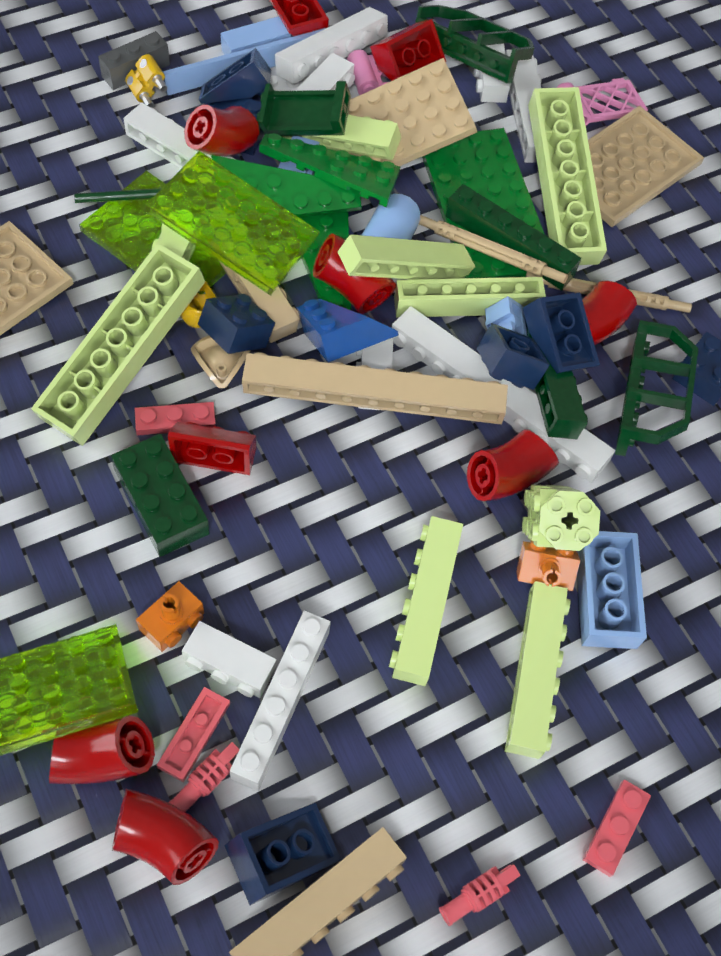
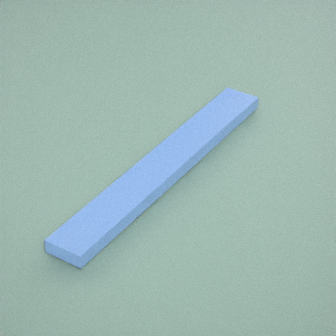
[163,28,326,95]

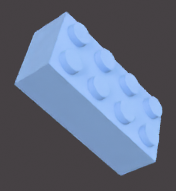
[577,531,647,649]

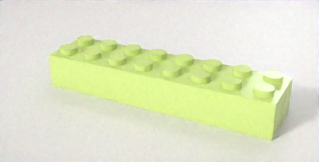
[528,87,607,265]
[31,243,205,446]

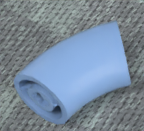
[361,194,420,240]

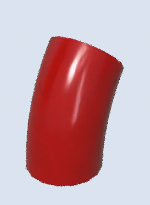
[184,105,259,156]
[313,233,397,314]
[582,281,637,345]
[467,429,559,501]
[49,715,155,784]
[112,789,219,885]

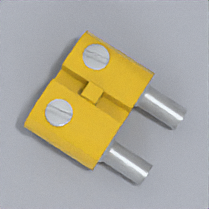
[125,54,167,108]

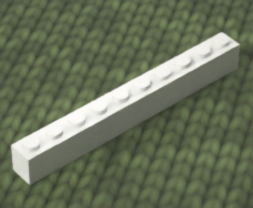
[392,306,615,483]

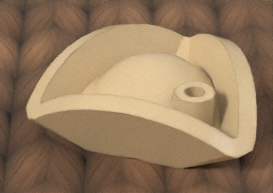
[191,336,251,388]

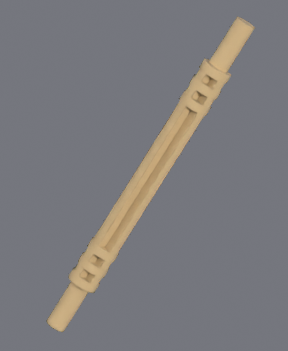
[419,215,568,284]
[526,272,692,313]

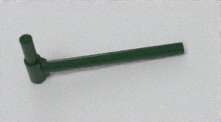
[74,178,201,219]

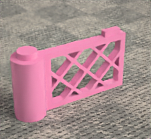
[347,50,389,95]
[557,78,648,126]

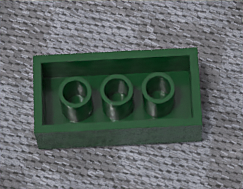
[110,434,210,557]

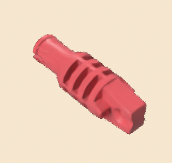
[169,742,240,812]
[439,864,521,926]

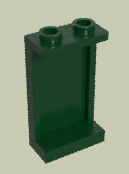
[257,81,351,136]

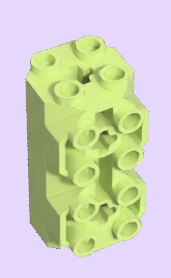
[522,485,600,551]

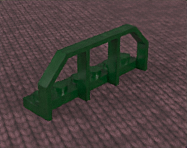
[415,5,535,83]
[615,320,698,456]

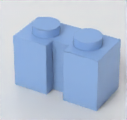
[485,296,527,336]

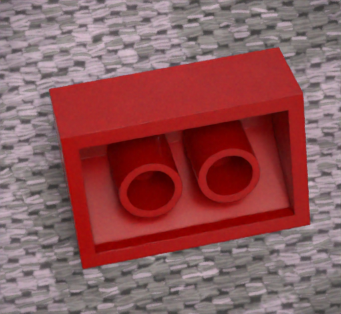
[270,0,329,36]
[370,19,446,81]
[168,422,256,475]

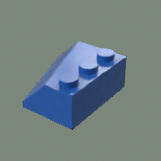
[297,299,399,363]

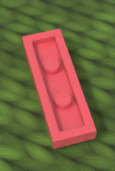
[135,402,216,436]
[157,687,230,783]
[583,779,651,877]

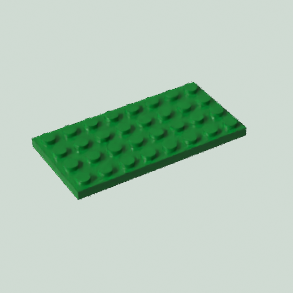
[422,128,545,278]

